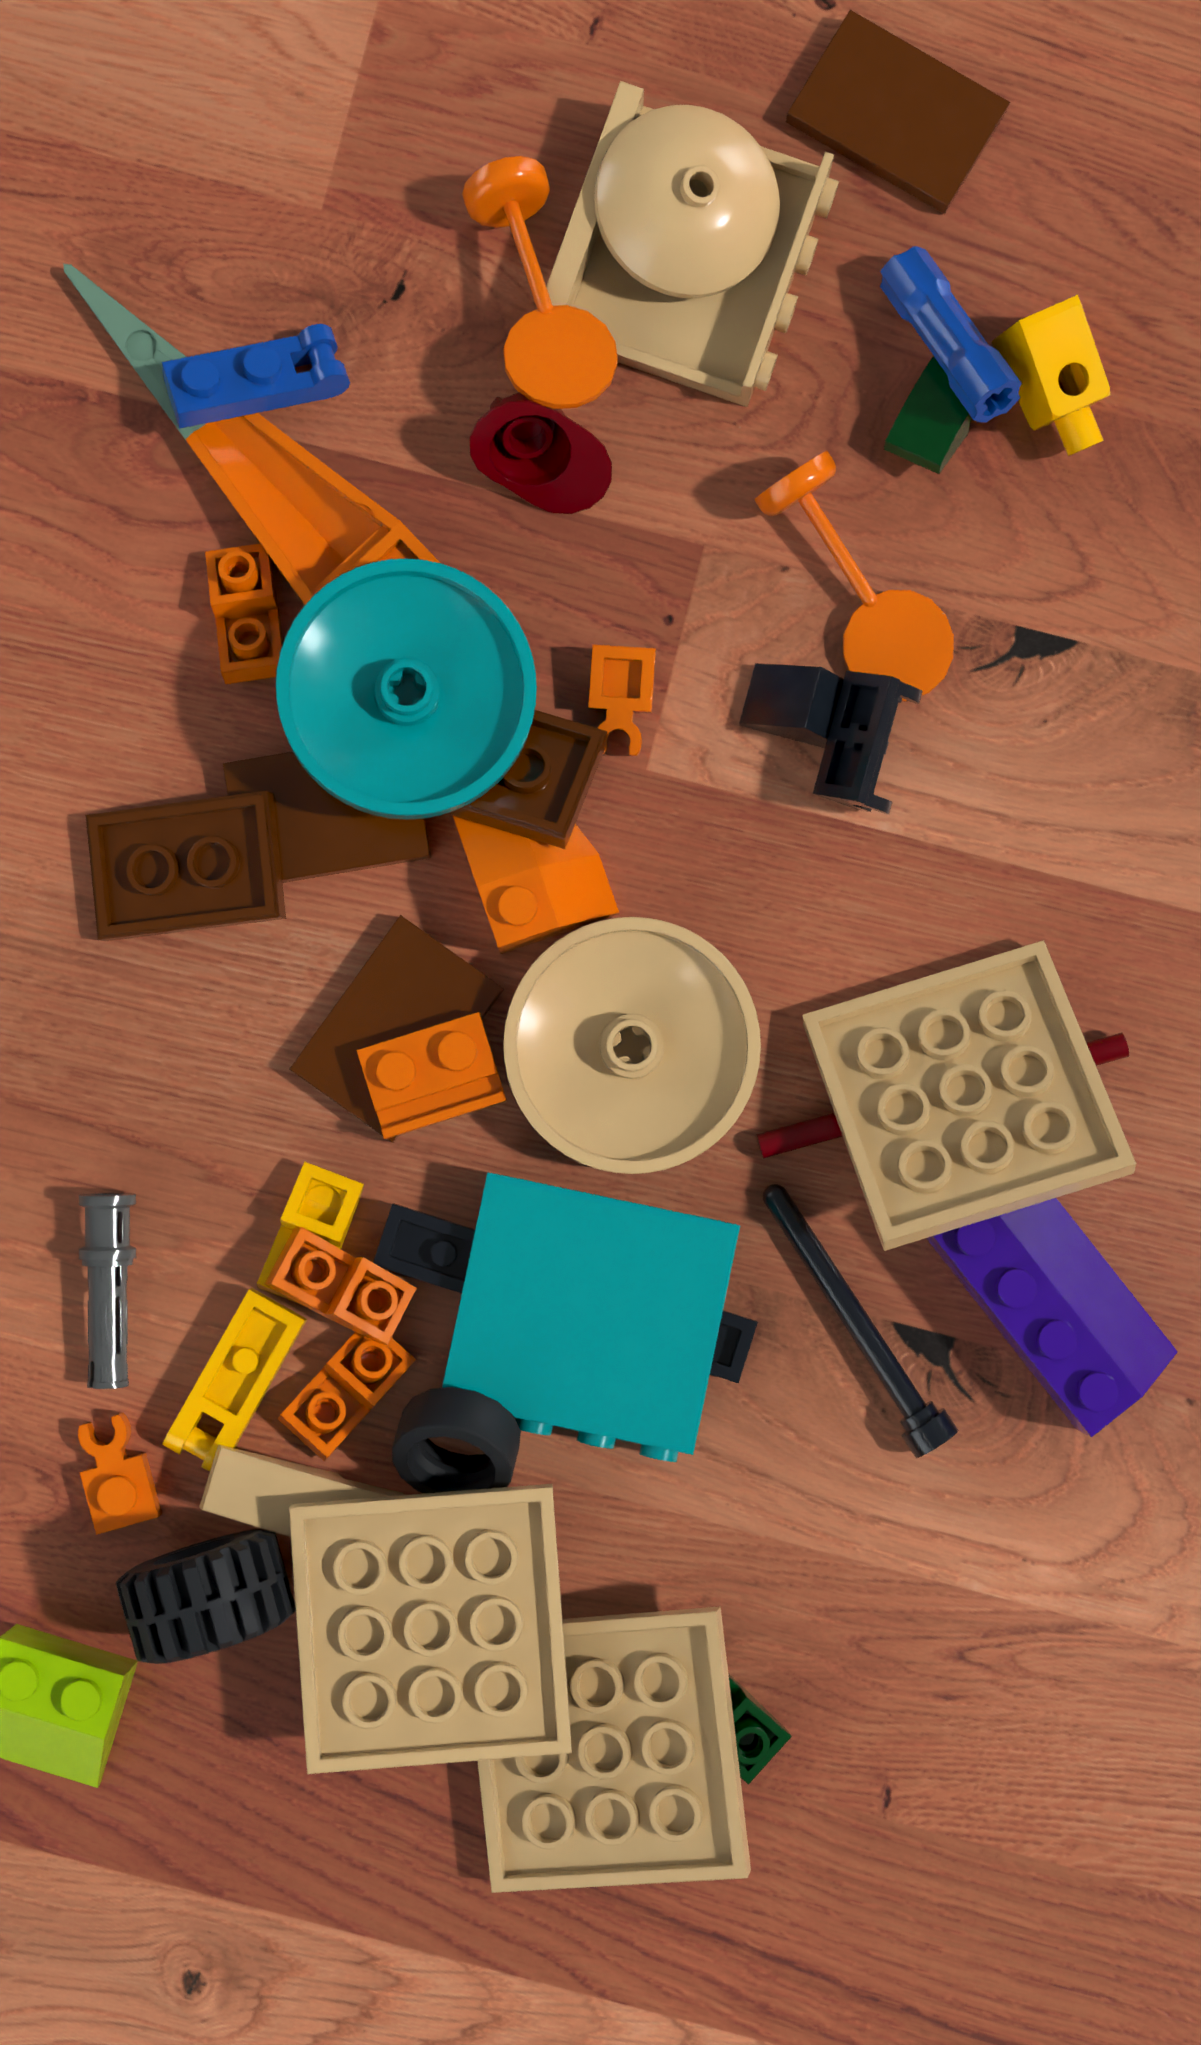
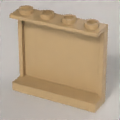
[546,81,839,407]

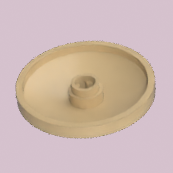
[503,917,761,1174]

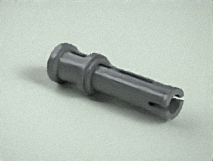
[79,1193,136,1389]

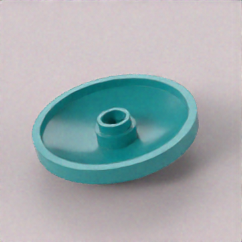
[276,558,537,819]

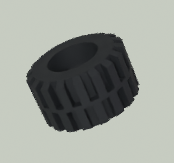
[115,1529,296,1664]

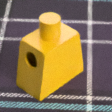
[991,295,1110,456]

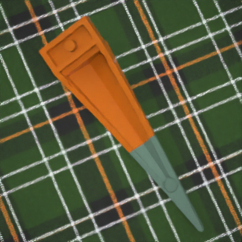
[63,264,440,605]

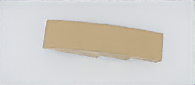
[199,1444,405,1537]

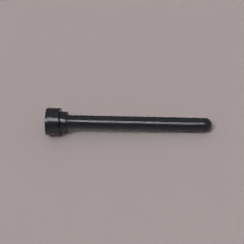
[763,1184,959,1458]

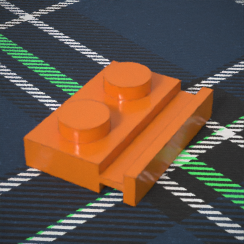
[356,1012,507,1139]

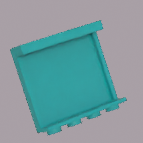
[442,1172,740,1462]

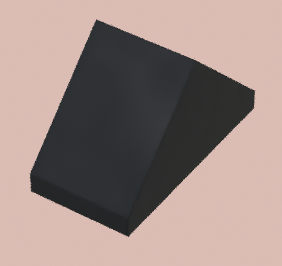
[739,663,844,748]

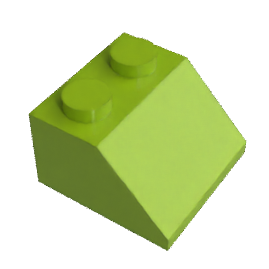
[0,1624,138,1788]

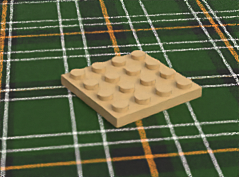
[802,940,1136,1251]
[289,1484,572,1774]
[477,1606,751,1893]

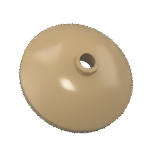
[594,105,780,298]

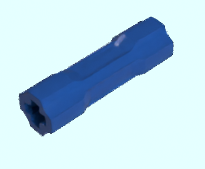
[880,246,1022,423]

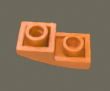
[205,543,283,685]
[265,1227,417,1345]
[277,1332,416,1461]

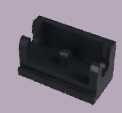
[813,671,923,815]

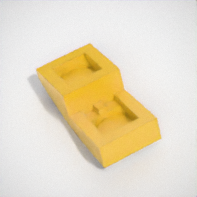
[257,1161,364,1304]

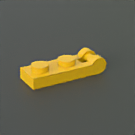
[162,1288,307,1472]

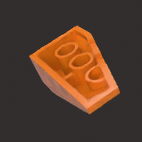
[453,815,619,954]

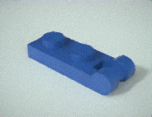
[162,324,350,429]

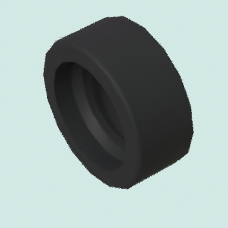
[392,1387,521,1494]

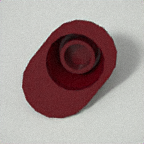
[469,392,612,514]

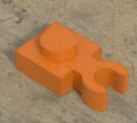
[588,644,656,756]
[78,1412,162,1535]

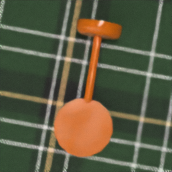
[462,156,618,409]
[754,451,954,702]

